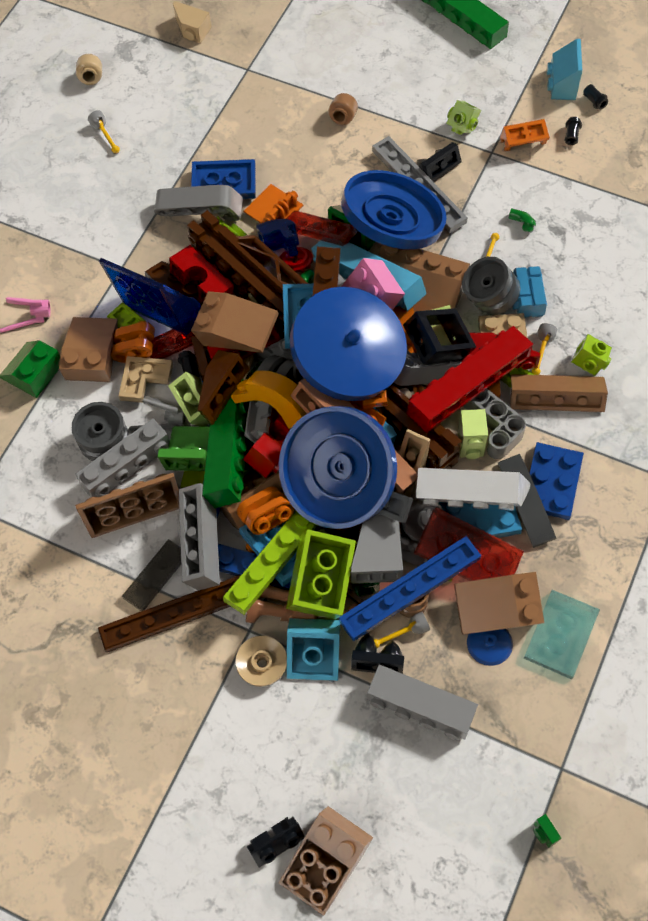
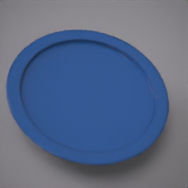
[467,629,513,666]

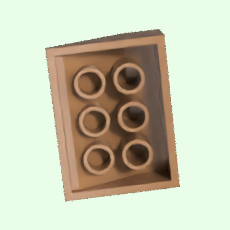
[378,245,470,312]
[75,473,180,538]

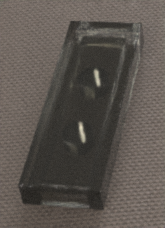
[122,539,181,611]

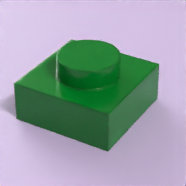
[533,814,562,848]

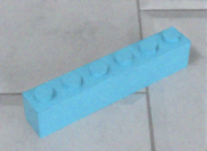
[311,233,427,311]

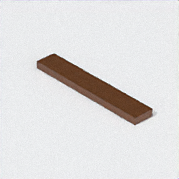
[98,575,241,653]

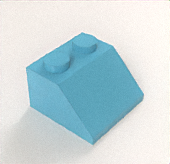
[547,39,583,100]
[287,618,340,681]

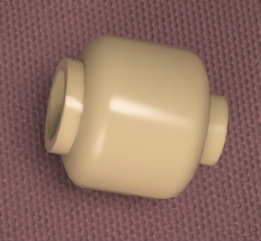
[76,54,102,85]

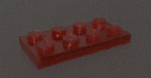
[414,507,524,581]

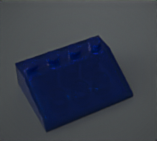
[99,258,201,335]

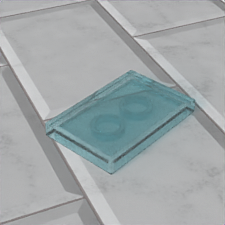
[524,590,600,679]

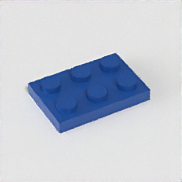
[191,159,256,199]
[529,442,584,520]

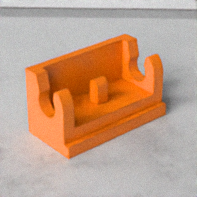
[500,119,550,152]

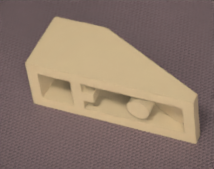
[399,429,430,497]

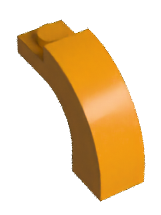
[231,371,307,429]

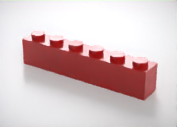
[407,326,533,433]

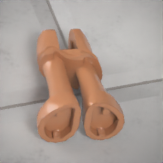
[246,585,318,623]

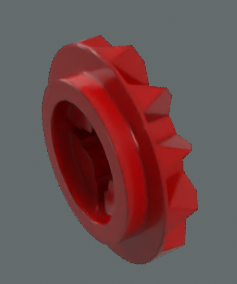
[279,247,313,273]

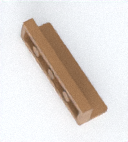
[510,374,608,412]

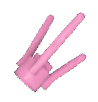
[0,297,51,333]

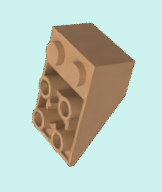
[278,806,374,916]

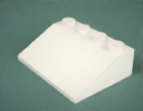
[416,468,530,510]

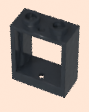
[403,308,477,365]

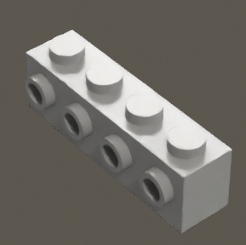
[76,418,170,497]
[179,483,220,591]
[367,665,478,740]

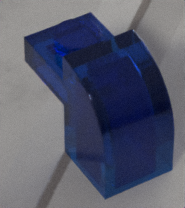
[256,219,299,257]

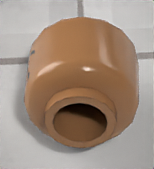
[328,93,358,125]

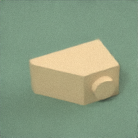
[173,1,211,43]

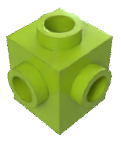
[446,100,481,135]
[571,334,612,376]

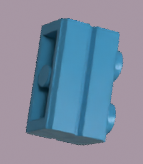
[512,266,547,318]

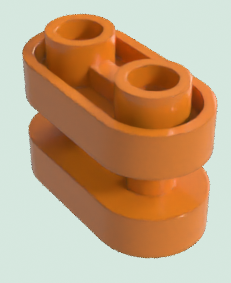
[111,321,155,363]
[237,486,294,535]

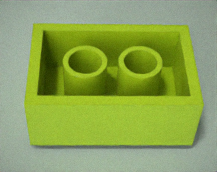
[286,529,356,620]

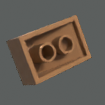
[191,291,279,353]
[59,317,118,382]
[454,572,544,635]

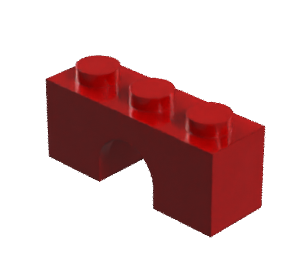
[169,245,234,303]
[243,415,290,478]

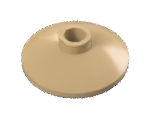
[236,636,287,687]

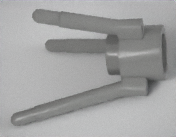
[129,396,186,431]

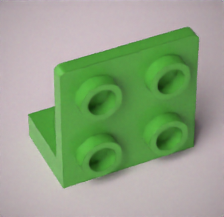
[157,426,210,471]

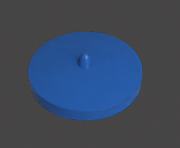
[341,170,447,250]
[290,287,407,401]
[279,406,397,529]

